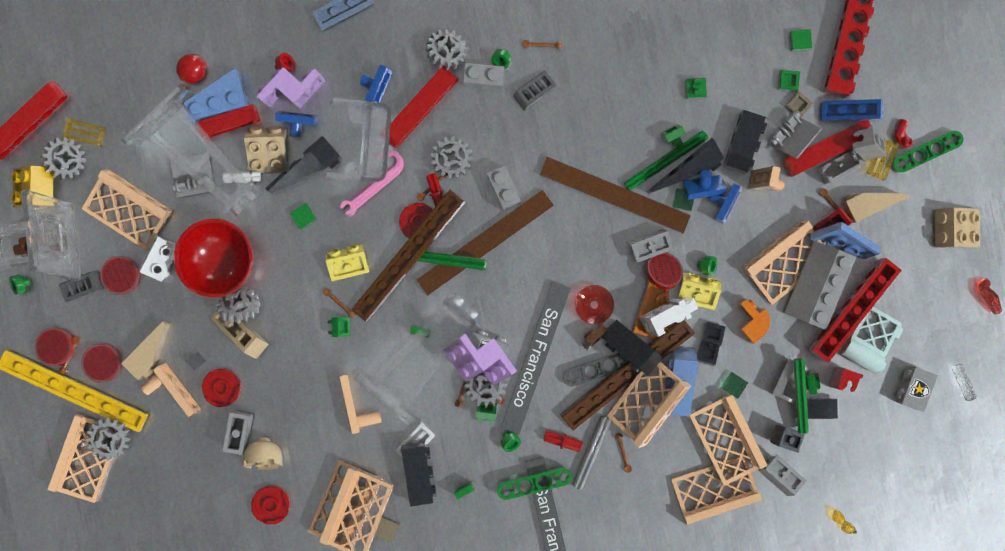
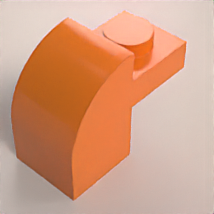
[738,299,770,344]

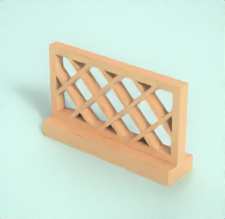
[82,169,173,251]
[742,220,823,305]
[607,362,691,448]
[690,394,768,486]
[47,413,118,503]
[671,457,762,525]
[308,459,383,548]
[319,467,394,551]

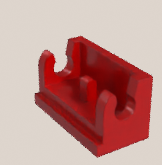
[827,366,863,392]

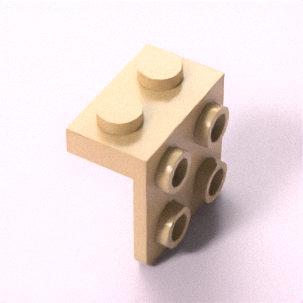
[244,125,288,173]
[935,208,981,248]

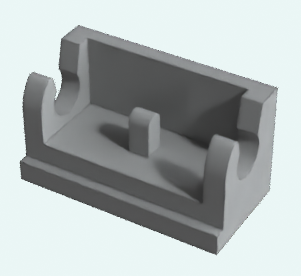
[853,126,886,161]
[816,149,865,184]
[628,229,674,263]
[773,359,811,405]
[759,454,807,496]

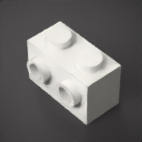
[138,234,176,282]

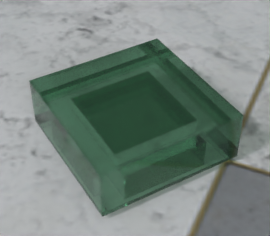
[672,188,694,212]
[721,372,748,399]

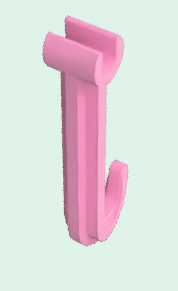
[340,150,404,217]

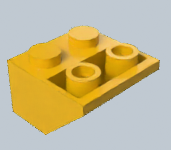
[11,166,53,207]

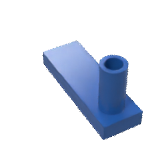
[821,99,884,121]

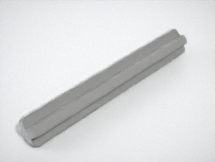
[573,416,611,490]

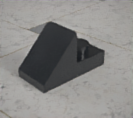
[770,424,805,453]

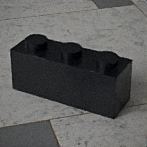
[723,110,767,174]
[602,319,663,376]
[401,441,437,507]

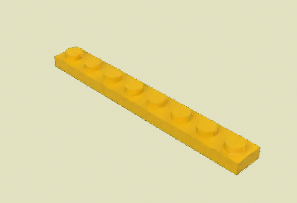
[0,350,149,432]

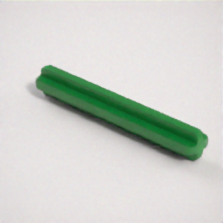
[418,251,487,270]
[794,358,809,434]

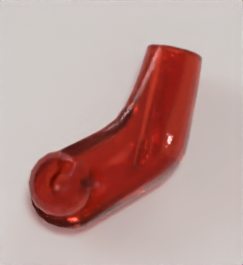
[976,278,1002,315]

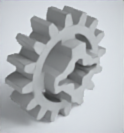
[425,29,468,70]
[430,136,473,179]
[40,137,86,180]
[216,287,260,324]
[464,372,507,408]
[86,417,131,461]

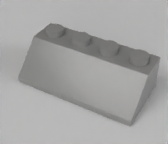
[784,241,857,330]

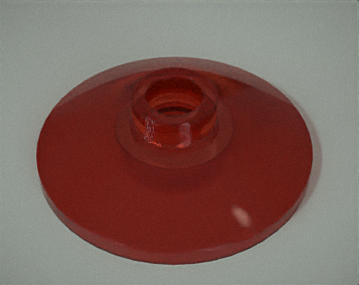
[575,285,614,324]

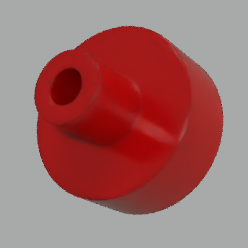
[275,53,295,72]

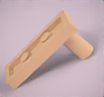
[748,166,785,191]
[141,363,201,417]
[339,374,381,434]

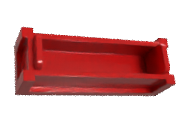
[197,104,261,141]

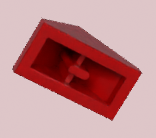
[812,207,853,243]

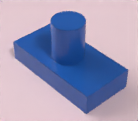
[360,64,393,107]
[275,111,318,137]
[683,170,727,200]
[710,183,742,224]

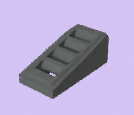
[513,70,557,111]
[59,270,104,302]

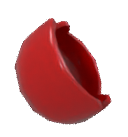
[176,54,207,84]

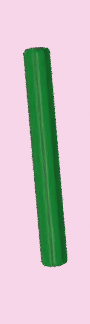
[624,130,708,190]

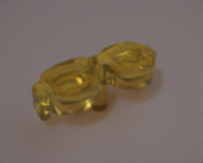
[832,510,857,534]

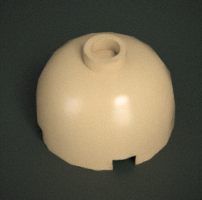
[243,438,283,470]

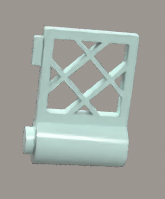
[841,307,904,374]

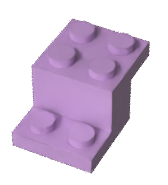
[257,67,325,109]
[443,334,517,386]

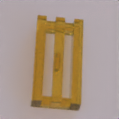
[62,118,106,147]
[866,138,900,181]

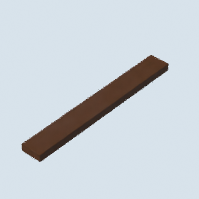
[540,157,691,234]
[352,189,466,322]
[417,190,554,296]
[560,320,695,431]

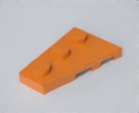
[632,280,669,339]

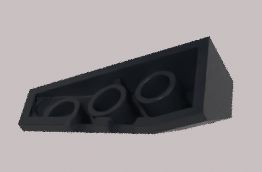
[265,136,343,193]
[647,138,724,194]

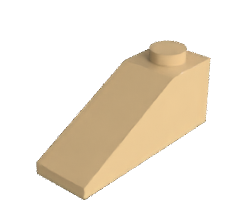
[841,192,909,223]
[210,308,269,359]
[121,321,170,380]

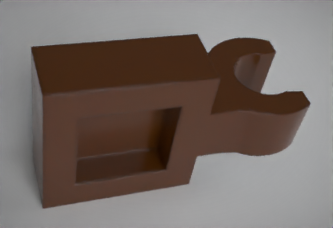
[582,317,611,351]

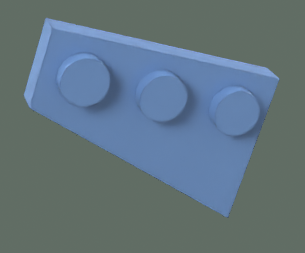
[810,222,881,259]

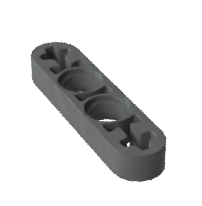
[563,353,625,387]

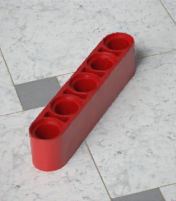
[381,66,459,149]
[0,81,68,160]
[782,120,871,177]

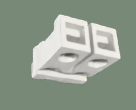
[639,297,698,337]

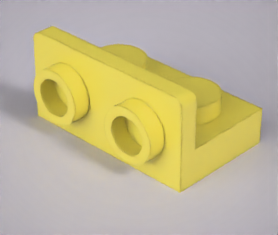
[325,244,369,281]
[677,273,722,310]

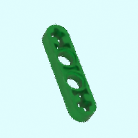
[891,131,964,173]
[497,467,572,500]

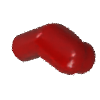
[894,119,913,148]

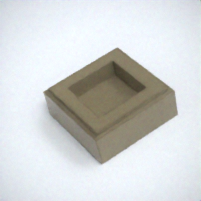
[785,91,813,118]
[374,517,399,543]

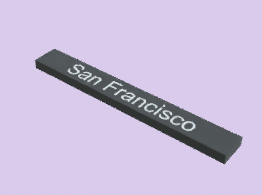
[501,281,571,435]
[525,457,566,551]

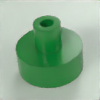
[491,49,512,69]
[697,255,717,276]
[9,274,30,295]
[500,431,521,452]

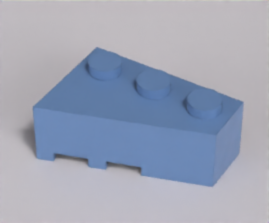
[184,68,250,124]
[665,346,698,417]

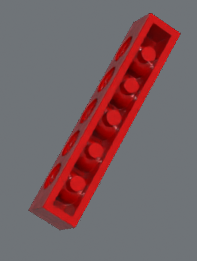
[823,0,874,98]
[808,258,902,363]

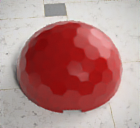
[174,219,254,298]

